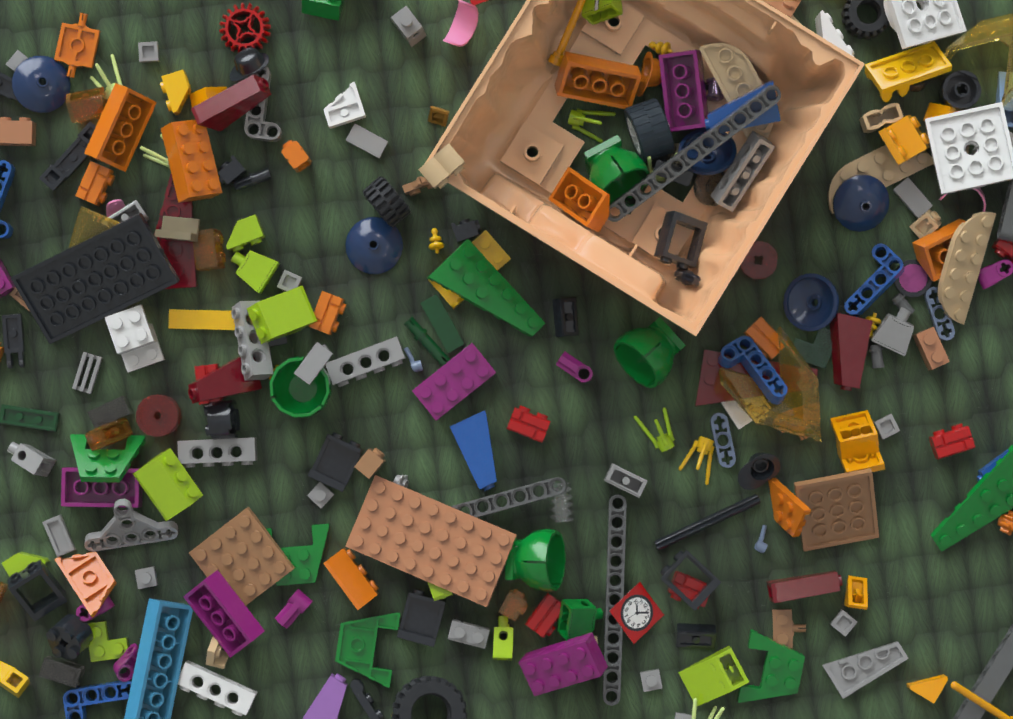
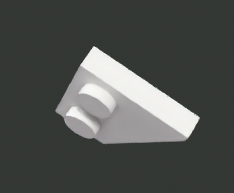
[323,82,366,129]

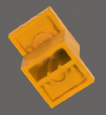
[879,115,930,165]
[830,410,885,473]

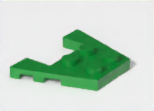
[70,434,146,483]
[266,523,330,586]
[335,612,401,688]
[737,629,805,703]

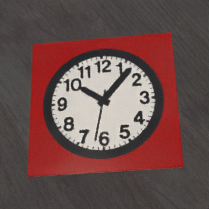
[609,582,664,644]

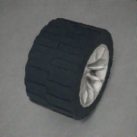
[624,98,674,163]

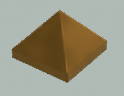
[428,106,449,127]

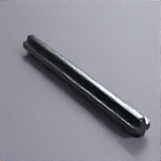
[654,494,761,550]

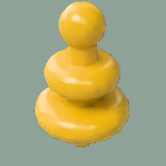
[649,41,673,55]
[428,228,444,254]
[866,313,881,338]

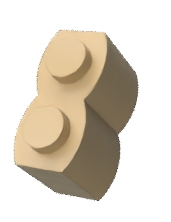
[859,103,903,133]
[418,144,465,189]

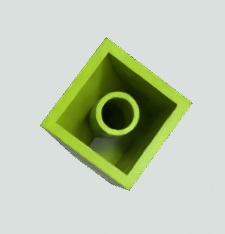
[246,286,317,344]

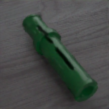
[404,316,450,367]

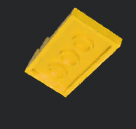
[865,41,952,102]
[428,230,511,309]

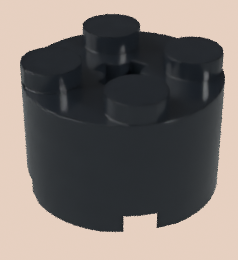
[938,70,982,111]
[204,400,240,440]
[46,614,93,660]

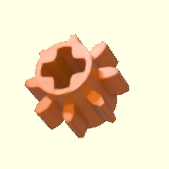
[998,510,1013,536]

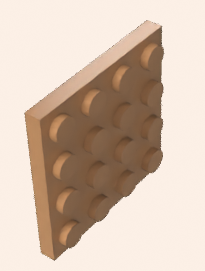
[794,468,879,551]
[189,507,295,606]

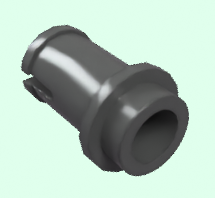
[891,293,915,315]
[868,344,885,369]

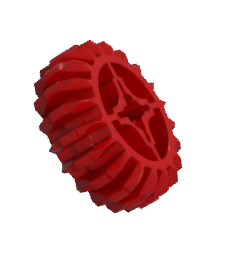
[219,3,271,53]

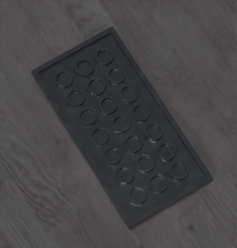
[11,213,180,344]

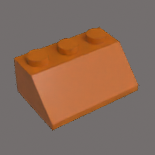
[548,166,610,232]
[912,219,966,281]
[323,547,379,610]

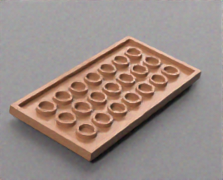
[345,475,517,607]

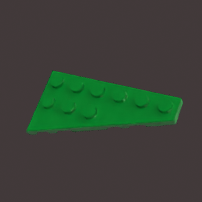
[427,239,545,337]
[930,445,1013,552]

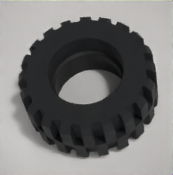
[392,676,468,719]

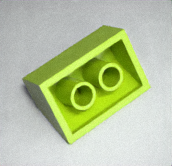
[133,448,203,521]

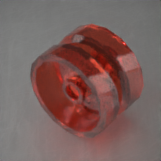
[136,394,182,437]

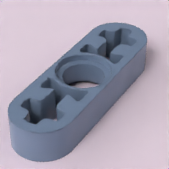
[924,287,955,341]
[710,413,736,468]

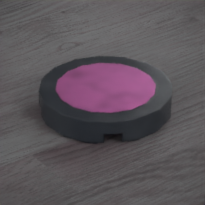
[894,259,932,297]

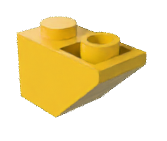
[160,70,192,115]
[0,661,30,698]

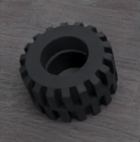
[841,0,889,40]
[363,176,411,228]

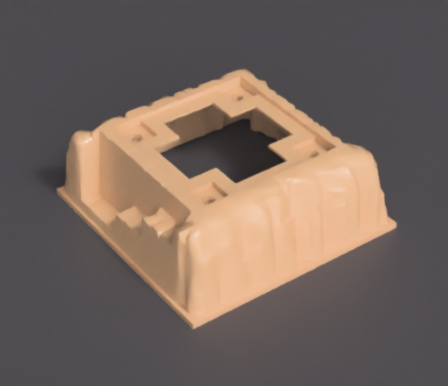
[425,0,865,337]

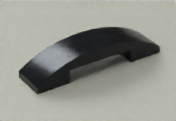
[39,121,96,191]

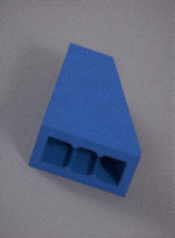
[704,81,781,133]
[450,410,497,491]

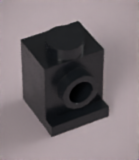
[218,155,247,186]
[451,218,481,243]

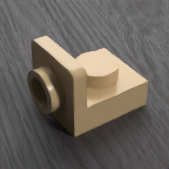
[909,209,942,239]
[206,636,229,669]

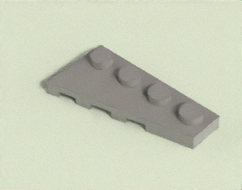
[822,641,909,698]

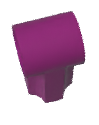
[556,351,593,383]
[275,589,313,629]

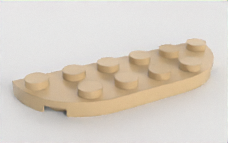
[699,43,774,139]
[828,145,934,214]
[938,211,996,324]

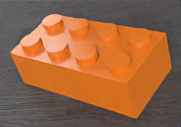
[554,51,642,109]
[84,83,157,172]
[161,120,222,203]

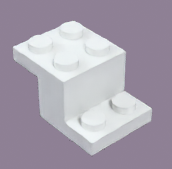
[104,305,165,373]

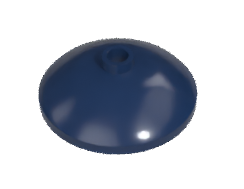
[12,56,71,113]
[678,128,737,175]
[833,174,889,232]
[346,217,403,274]
[783,273,839,331]

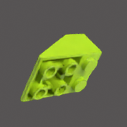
[678,646,749,706]

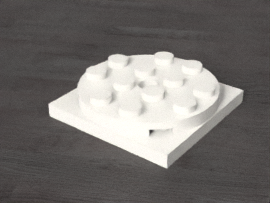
[884,0,967,49]
[925,102,1013,195]

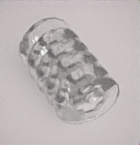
[548,482,574,522]

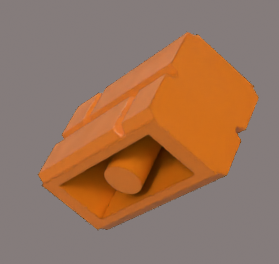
[281,140,312,173]
[75,161,115,206]
[308,291,346,335]
[743,317,787,360]

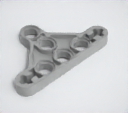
[84,499,178,552]

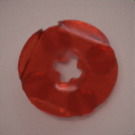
[740,241,778,280]

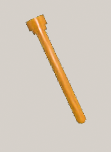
[548,0,586,67]
[951,681,1013,719]

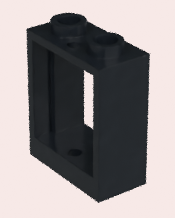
[654,211,708,270]
[659,550,721,611]
[7,559,67,621]

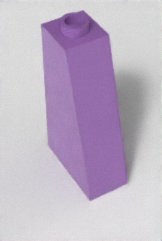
[303,673,348,719]

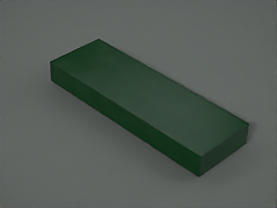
[421,294,465,353]
[0,404,60,432]

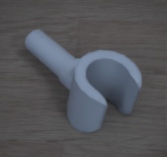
[404,347,423,372]
[754,525,768,553]

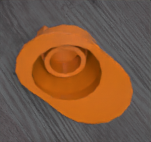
[636,51,662,97]

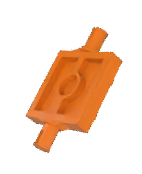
[54,13,101,78]

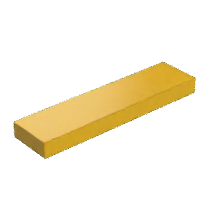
[168,309,235,330]

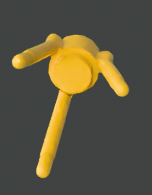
[679,436,715,485]

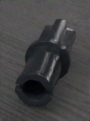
[233,168,272,191]
[674,269,701,286]

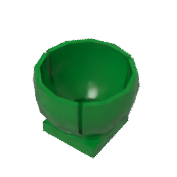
[584,135,650,203]
[613,317,686,388]
[269,356,332,419]
[505,529,566,592]

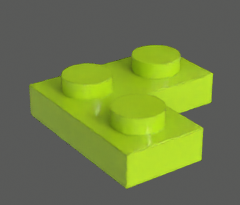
[87,621,129,662]

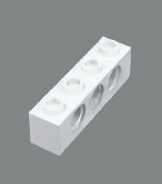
[178,660,258,716]

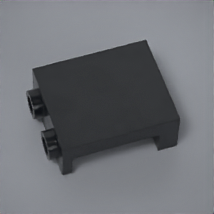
[308,432,363,492]
[397,589,446,647]

